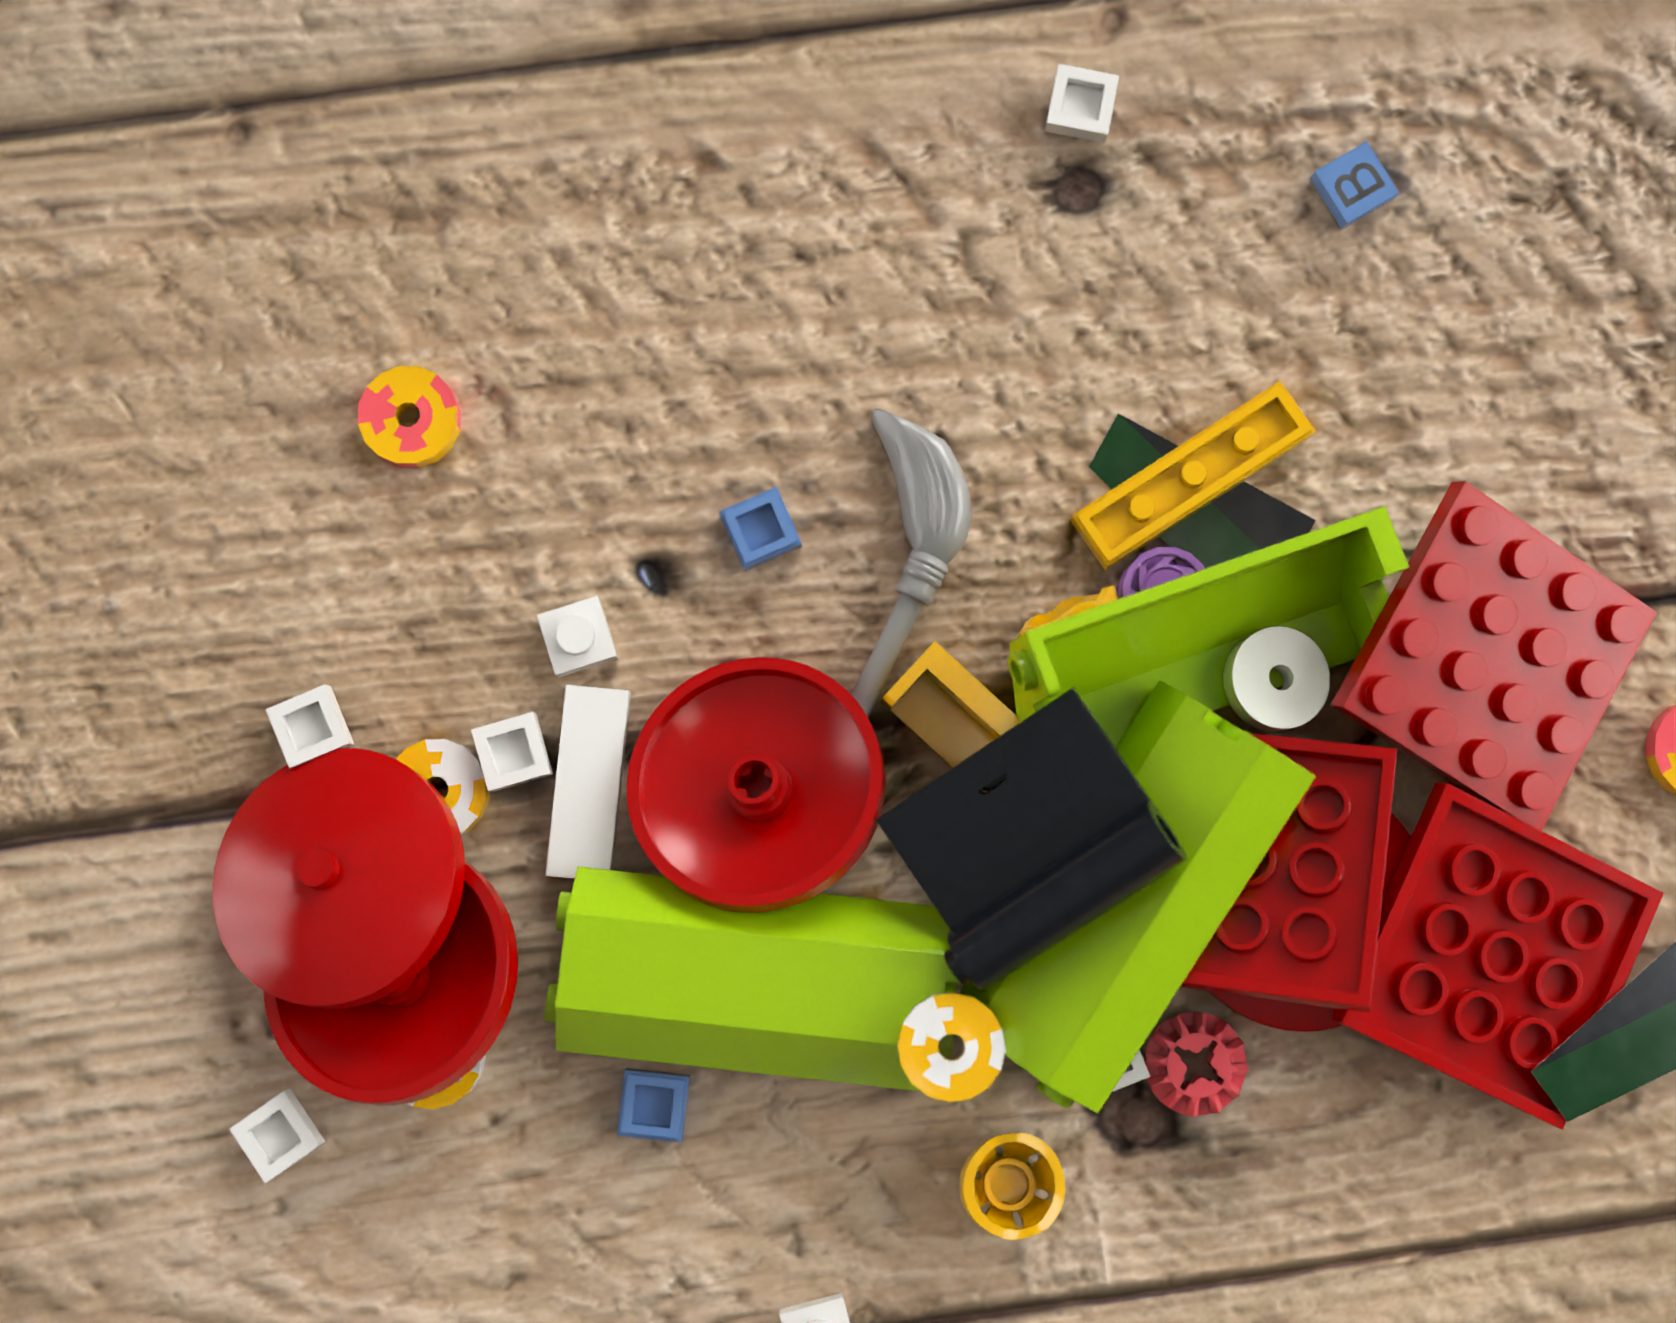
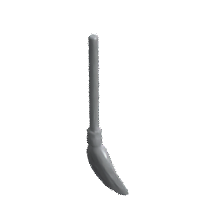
[851,409,972,717]

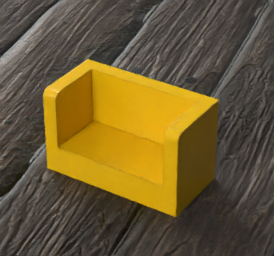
[881,641,1020,768]

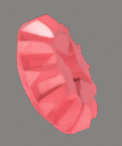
[1144,1012,1249,1117]

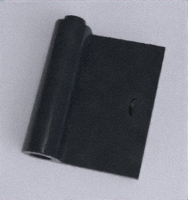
[876,687,1187,991]

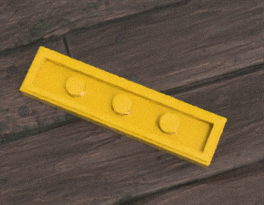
[1070,381,1316,571]

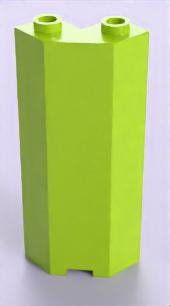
[1008,506,1409,747]
[959,680,1316,1114]
[545,867,959,1091]

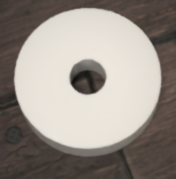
[1223,626,1330,732]

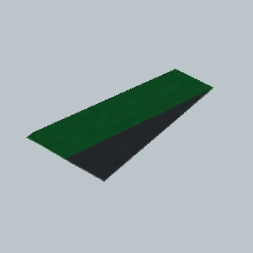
[1089,413,1316,569]
[1531,941,1676,1122]

